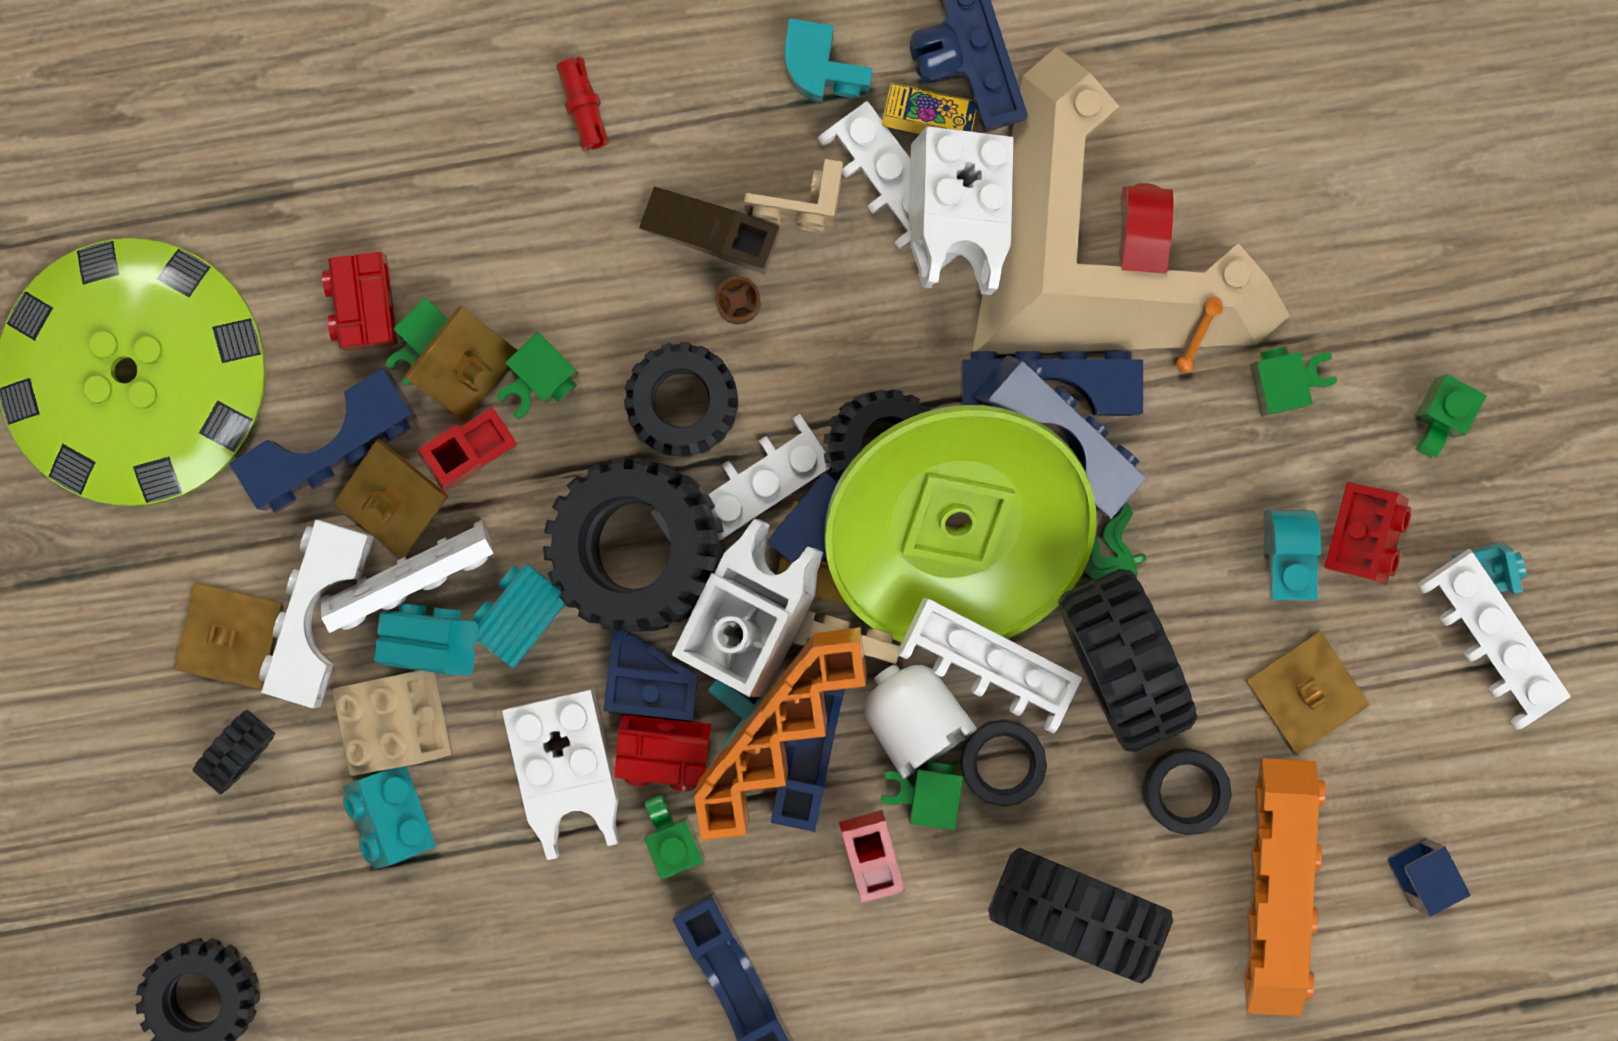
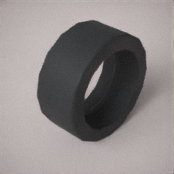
[960,719,1047,807]
[1143,748,1232,835]

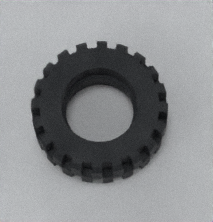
[543,458,725,632]
[1058,569,1198,753]
[988,848,1173,984]

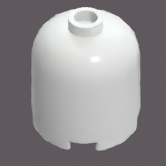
[864,664,977,779]

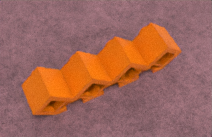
[694,627,867,840]
[1244,758,1326,1017]

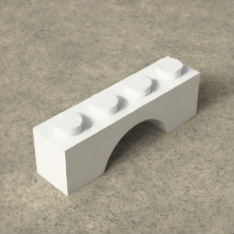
[259,520,374,708]

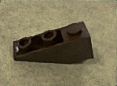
[639,186,780,275]

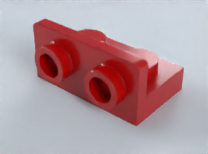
[1324,482,1411,585]

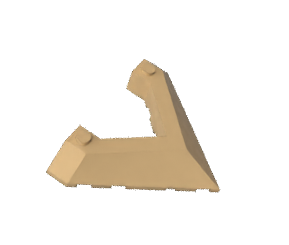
[972,47,1290,355]

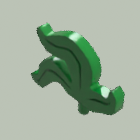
[1084,503,1146,580]

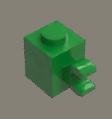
[386,297,449,386]
[496,331,579,419]
[1250,346,1337,417]
[1414,374,1487,458]
[880,761,963,830]
[644,794,705,880]

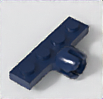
[910,0,1028,133]

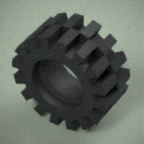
[192,709,275,794]

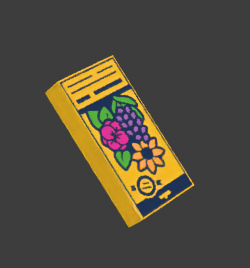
[881,83,976,134]

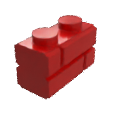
[322,252,398,351]
[614,714,712,792]

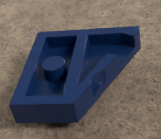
[603,631,698,722]

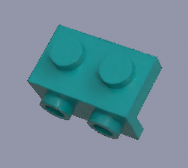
[343,766,437,870]

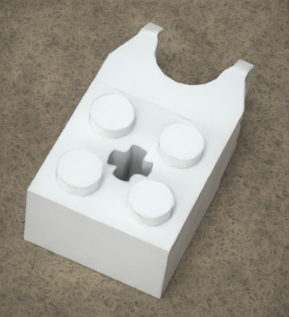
[909,126,1013,295]
[672,519,823,697]
[502,688,619,860]

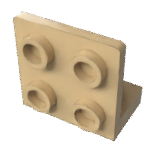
[744,159,843,233]
[333,670,452,776]

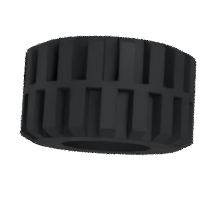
[624,342,739,457]
[823,389,931,480]
[135,938,260,1041]

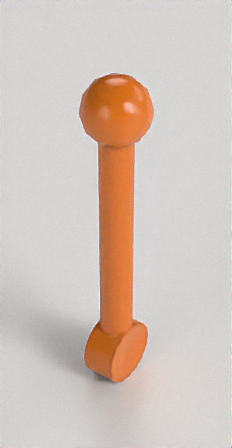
[1176,297,1223,373]

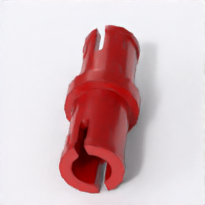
[556,57,610,151]

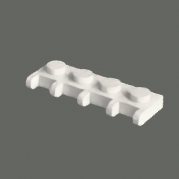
[817,101,960,276]
[651,414,832,543]
[320,520,493,633]
[1417,549,1571,730]
[898,598,1082,734]

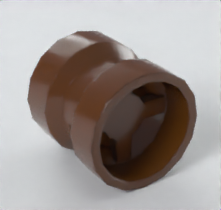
[715,276,761,325]

